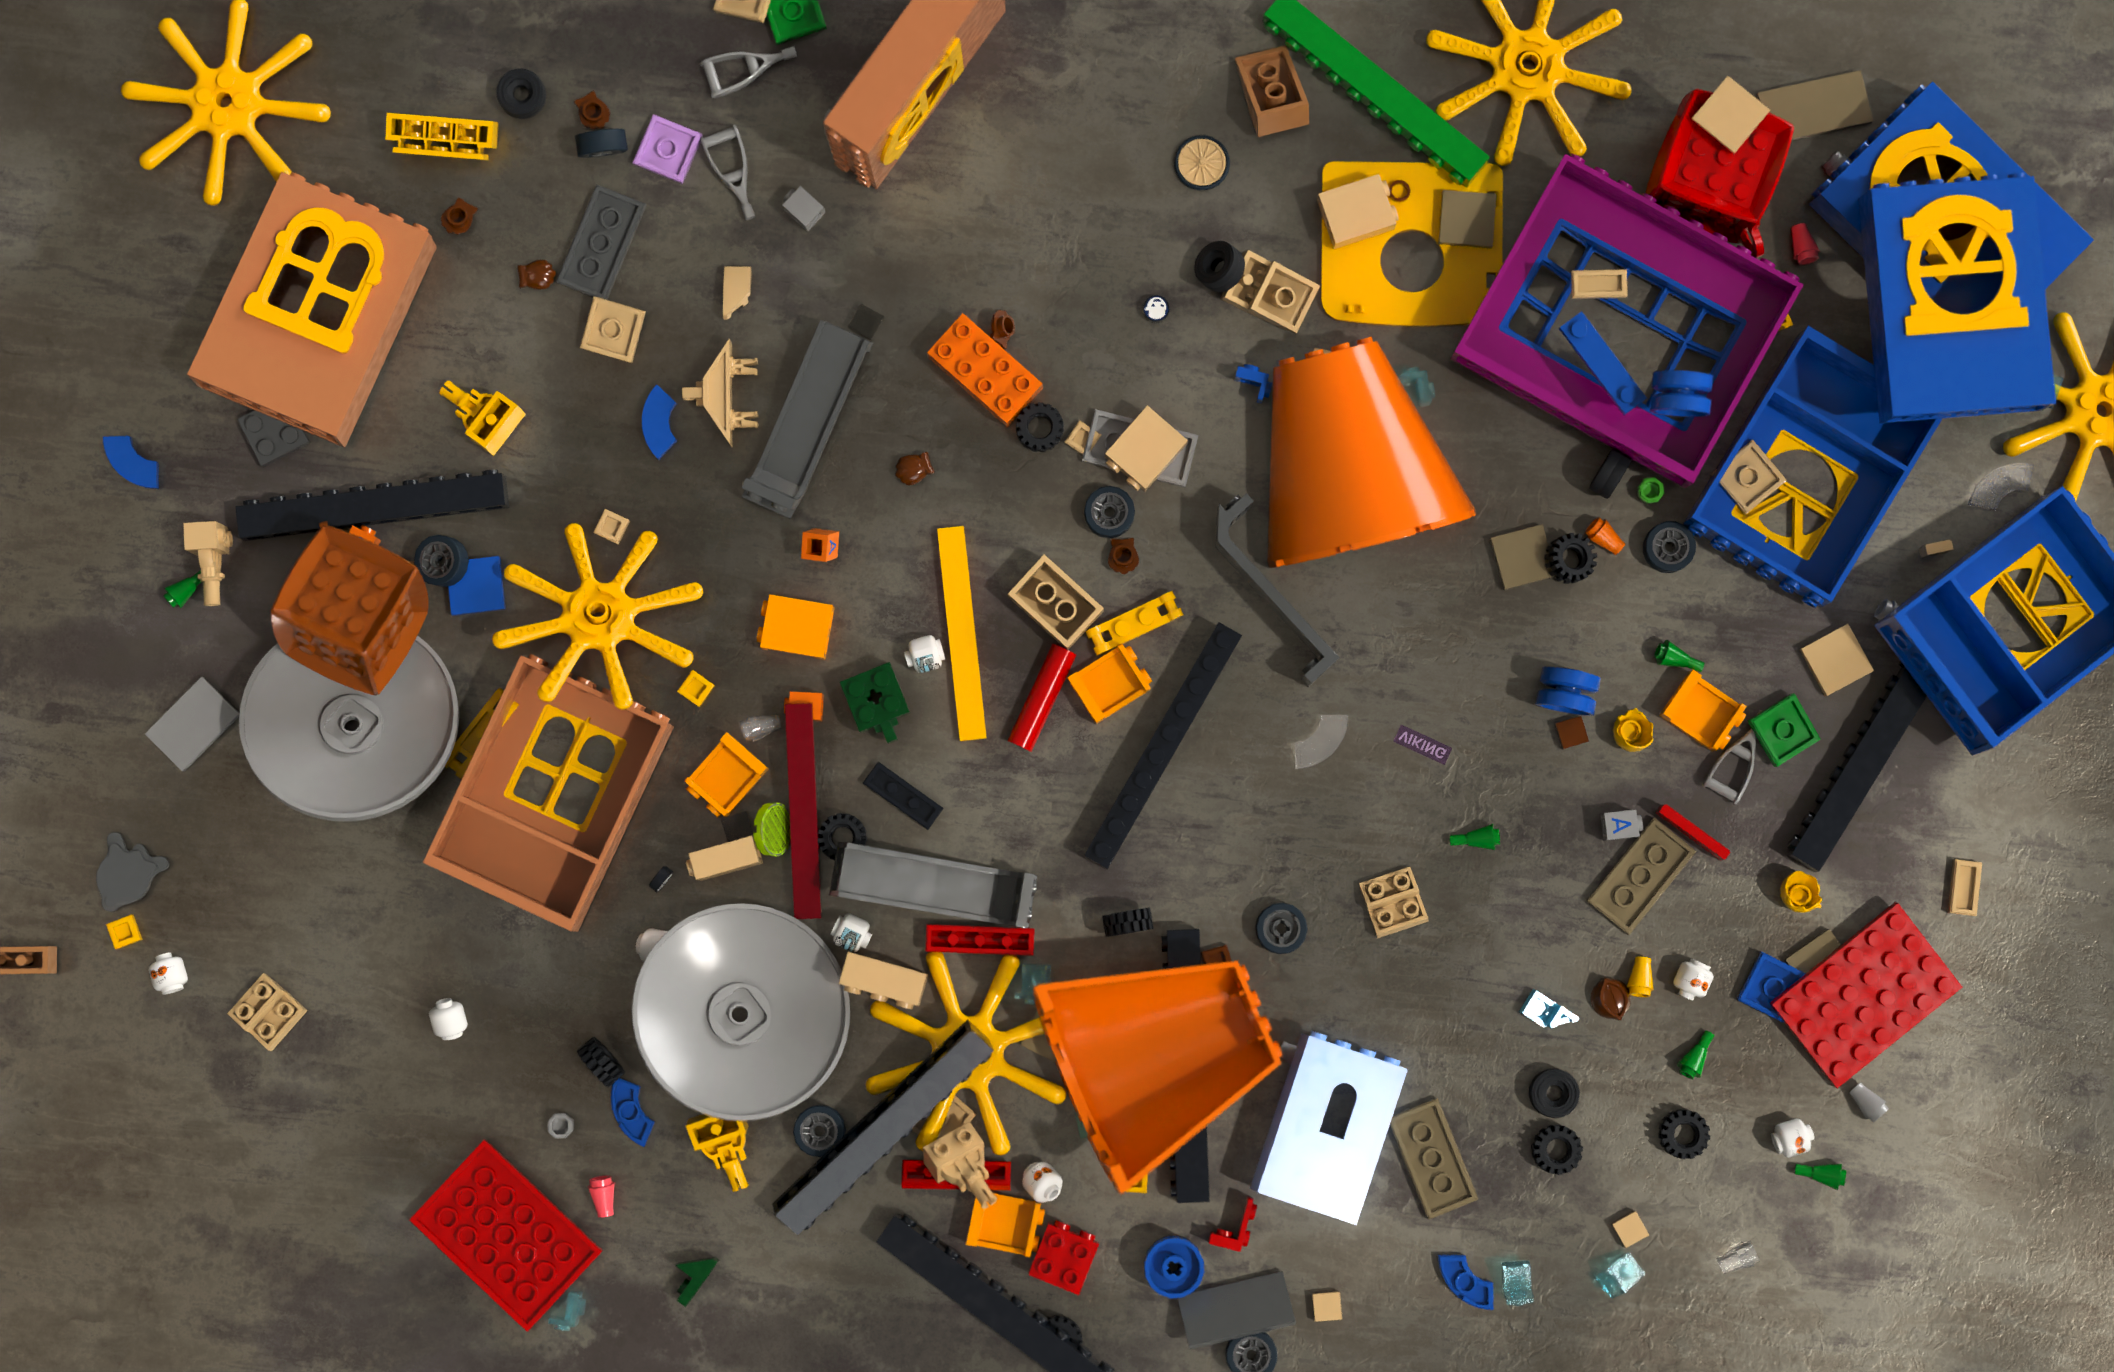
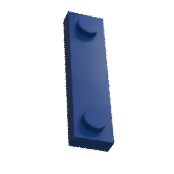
[1559,311,1647,415]

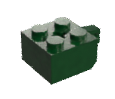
[840,662,911,744]

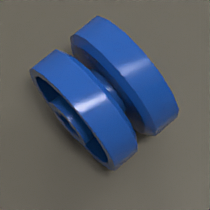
[1650,370,1713,417]
[1535,667,1601,716]
[1144,1235,1204,1298]

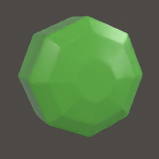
[1637,477,1664,504]

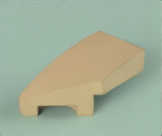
[723,267,752,320]

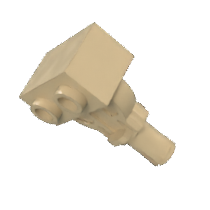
[183,521,233,606]
[923,1122,997,1209]

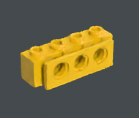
[385,113,498,160]

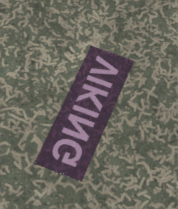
[1393,725,1452,765]

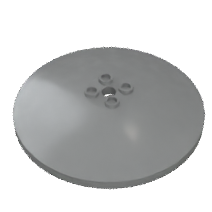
[239,636,459,822]
[632,903,850,1121]

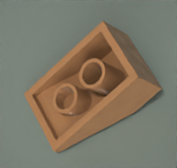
[1235,45,1309,137]

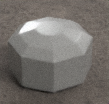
[547,1113,574,1139]

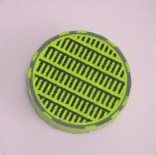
[753,802,791,857]

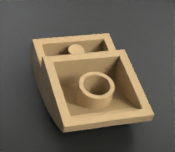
[1220,250,1320,334]

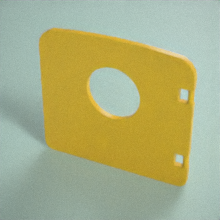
[1321,161,1503,326]

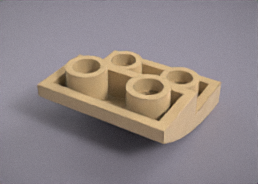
[1359,867,1428,938]
[227,973,308,1051]

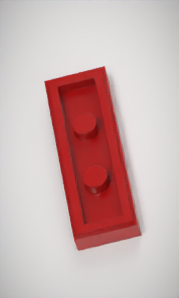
[1655,804,1730,861]

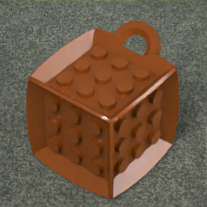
[270,521,429,696]

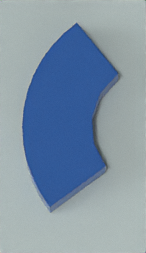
[642,384,677,460]
[103,436,159,489]
[611,1078,655,1147]
[1437,1255,1494,1310]

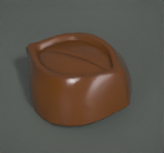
[1590,977,1631,1021]

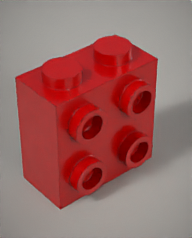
[1028,1220,1099,1295]

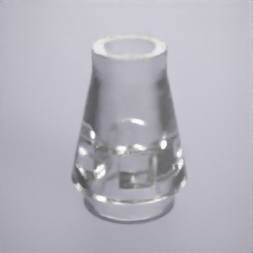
[740,714,781,743]
[1717,1241,1760,1274]

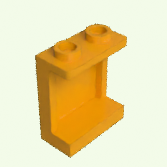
[757,594,834,660]
[1067,643,1152,724]
[1659,669,1747,752]
[684,732,769,817]
[966,1192,1045,1257]

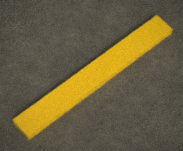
[937,526,987,742]

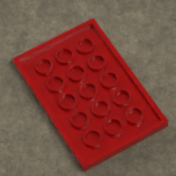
[1770,902,1963,1089]
[409,1139,603,1332]

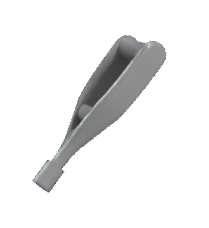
[700,46,797,98]
[700,125,756,220]
[1702,710,1762,805]

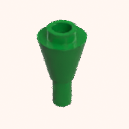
[163,570,202,609]
[1654,640,1705,672]
[1450,824,1500,850]
[1677,1030,1715,1079]
[1795,1164,1847,1191]

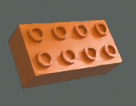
[927,313,1043,428]

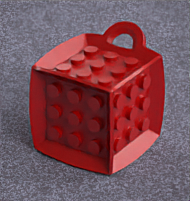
[1646,89,1794,258]

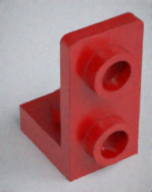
[1208,1196,1257,1252]

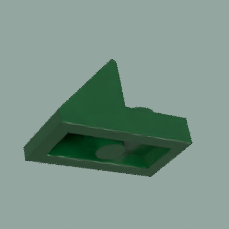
[675,1257,720,1307]

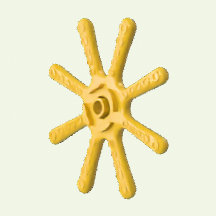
[121,0,331,206]
[1426,0,1632,166]
[2003,312,2114,502]
[492,523,703,710]
[865,952,1066,1155]

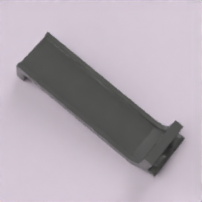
[742,320,874,519]
[1215,493,1340,687]
[829,842,1037,928]

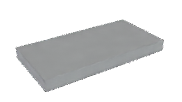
[1082,409,1199,488]

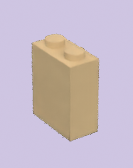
[1317,174,1399,249]
[1105,405,1188,492]
[686,836,763,881]

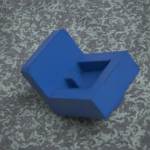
[1234,364,1272,403]

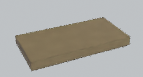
[1756,70,1873,141]
[1586,817,1696,935]
[1389,1098,1479,1220]

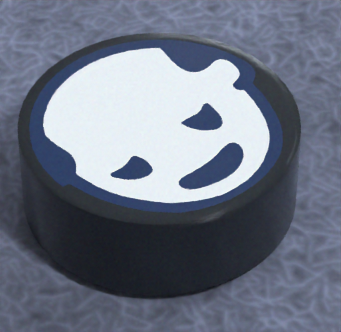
[1143,295,1170,323]
[649,866,674,893]

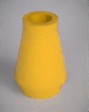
[1627,956,1654,998]

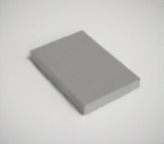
[145,677,240,772]

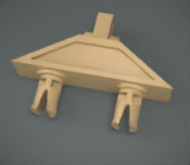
[682,339,758,447]

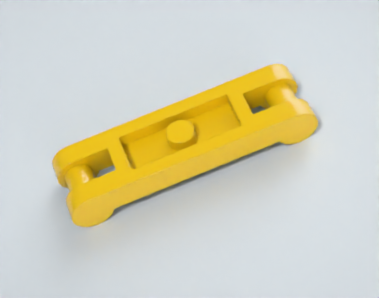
[1085,591,1184,656]
[445,687,519,780]

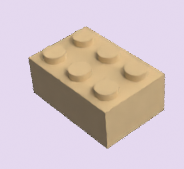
[1008,555,1104,650]
[839,952,929,1009]

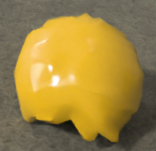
[1612,708,1653,752]
[1780,871,1822,913]

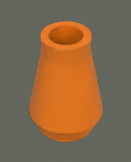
[1585,517,1626,555]

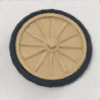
[1174,135,1230,190]

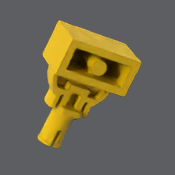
[439,381,526,456]
[686,1114,749,1192]

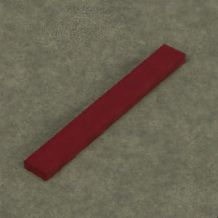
[785,703,822,919]

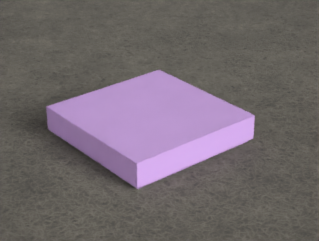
[633,114,703,184]

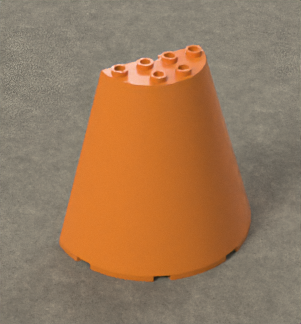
[1267,337,1476,568]
[1033,961,1282,1194]

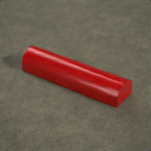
[1007,644,1077,753]
[925,924,1035,956]
[901,1160,1011,1190]

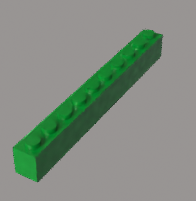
[1263,0,1490,187]

